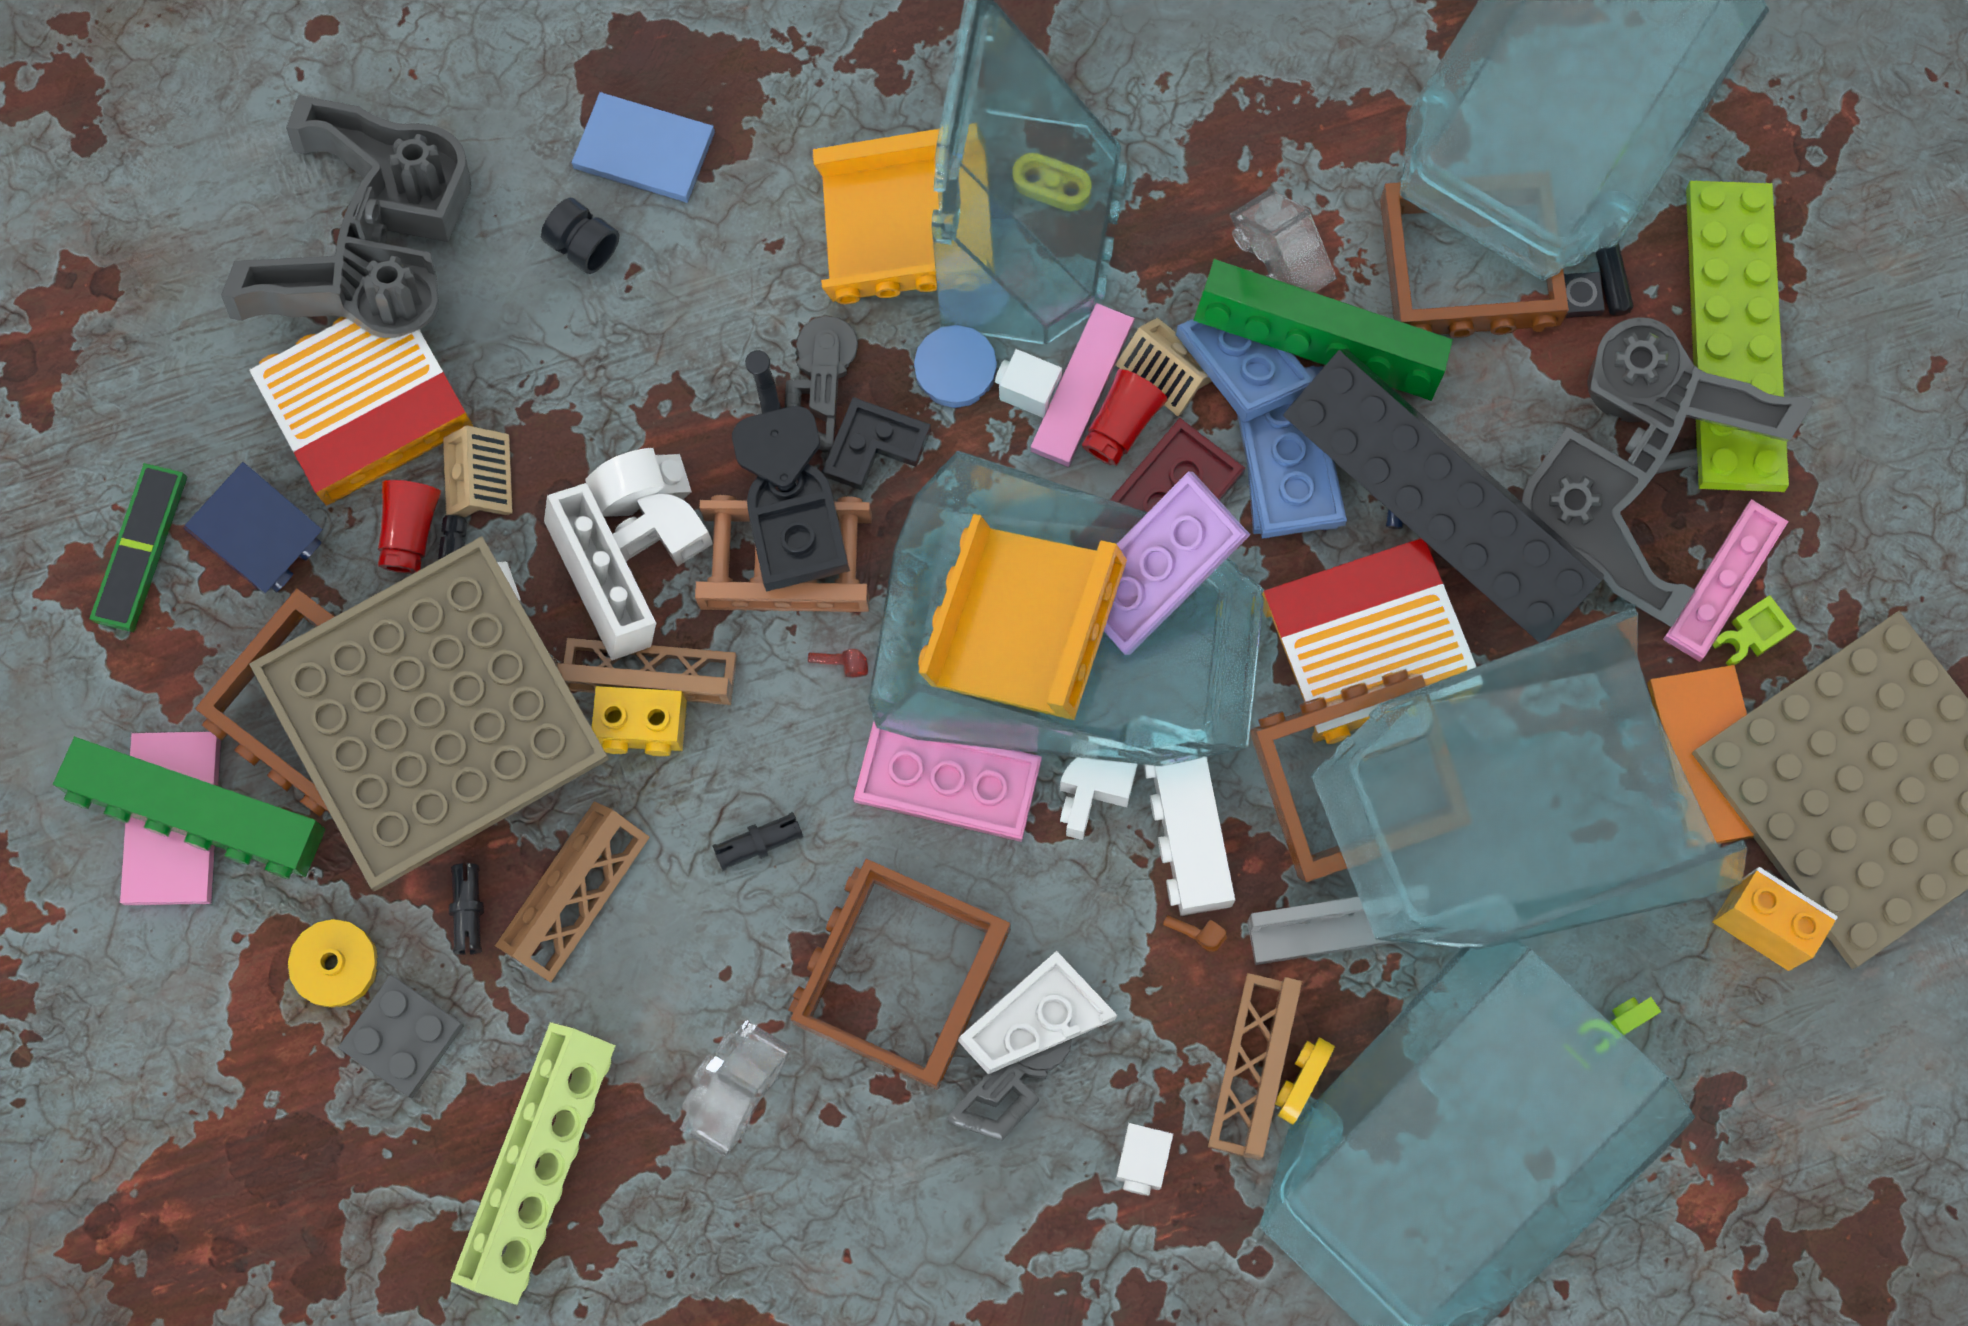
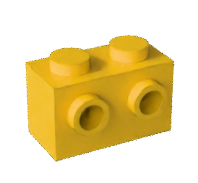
[592,686,687,757]

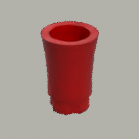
[1082,369,1168,466]
[378,480,441,574]

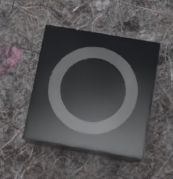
[1564,272,1605,318]

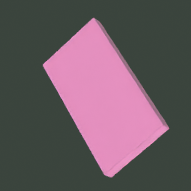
[853,717,1042,842]
[120,732,221,905]

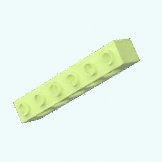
[451,1022,616,1305]

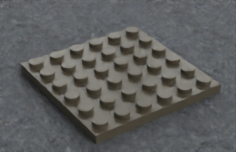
[249,536,609,892]
[1692,611,1968,969]

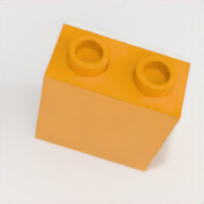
[1712,867,1838,971]

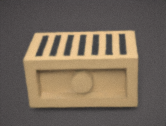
[1115,318,1212,416]
[443,425,512,518]

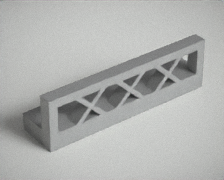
[1247,886,1430,965]

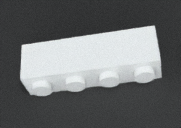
[544,483,656,660]
[1142,730,1235,916]

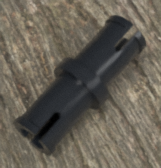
[712,812,803,871]
[448,863,484,955]

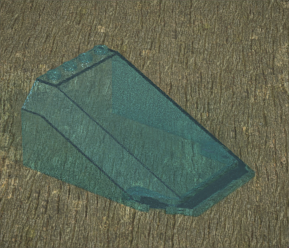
[932,0,1128,345]
[1400,0,1769,281]
[868,451,1264,767]
[1311,607,1747,949]
[1259,923,1695,1326]

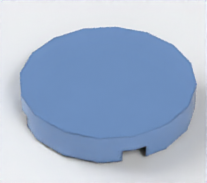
[914,325,997,408]

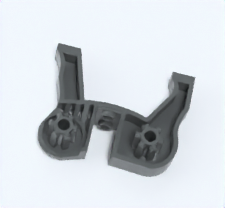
[221,95,471,338]
[1522,317,1814,627]

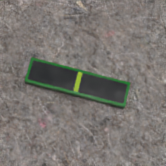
[89,463,188,633]

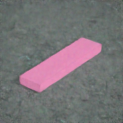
[1030,303,1134,467]
[1663,499,1789,662]

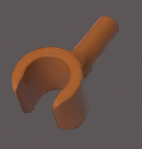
[1163,915,1227,952]

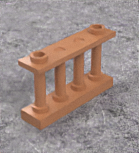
[695,495,872,612]

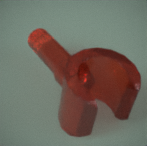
[808,649,869,678]

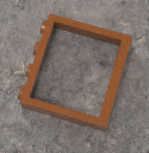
[1380,172,1569,338]
[195,588,334,817]
[1249,669,1471,882]
[788,859,1011,1090]

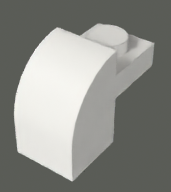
[585,448,692,517]
[612,494,713,566]
[1060,749,1139,840]

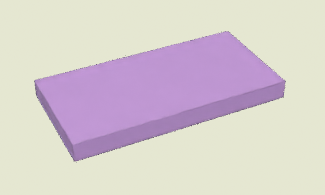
[1104,471,1250,655]

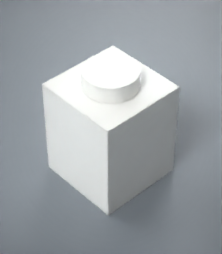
[995,349,1062,418]
[1116,1123,1173,1196]

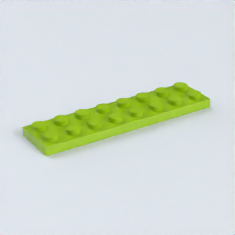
[1686,180,1789,492]

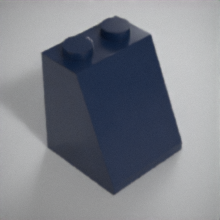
[183,462,323,594]

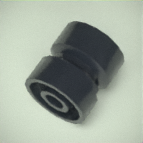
[541,197,620,274]

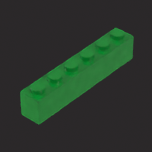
[1193,259,1453,401]
[52,736,326,879]

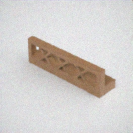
[557,638,737,705]
[495,801,650,983]
[1207,973,1302,1161]

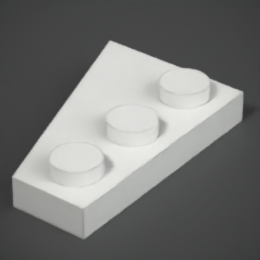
[958,951,1118,1074]

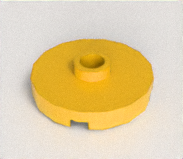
[288,919,378,1008]

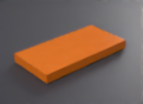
[1647,665,1754,849]

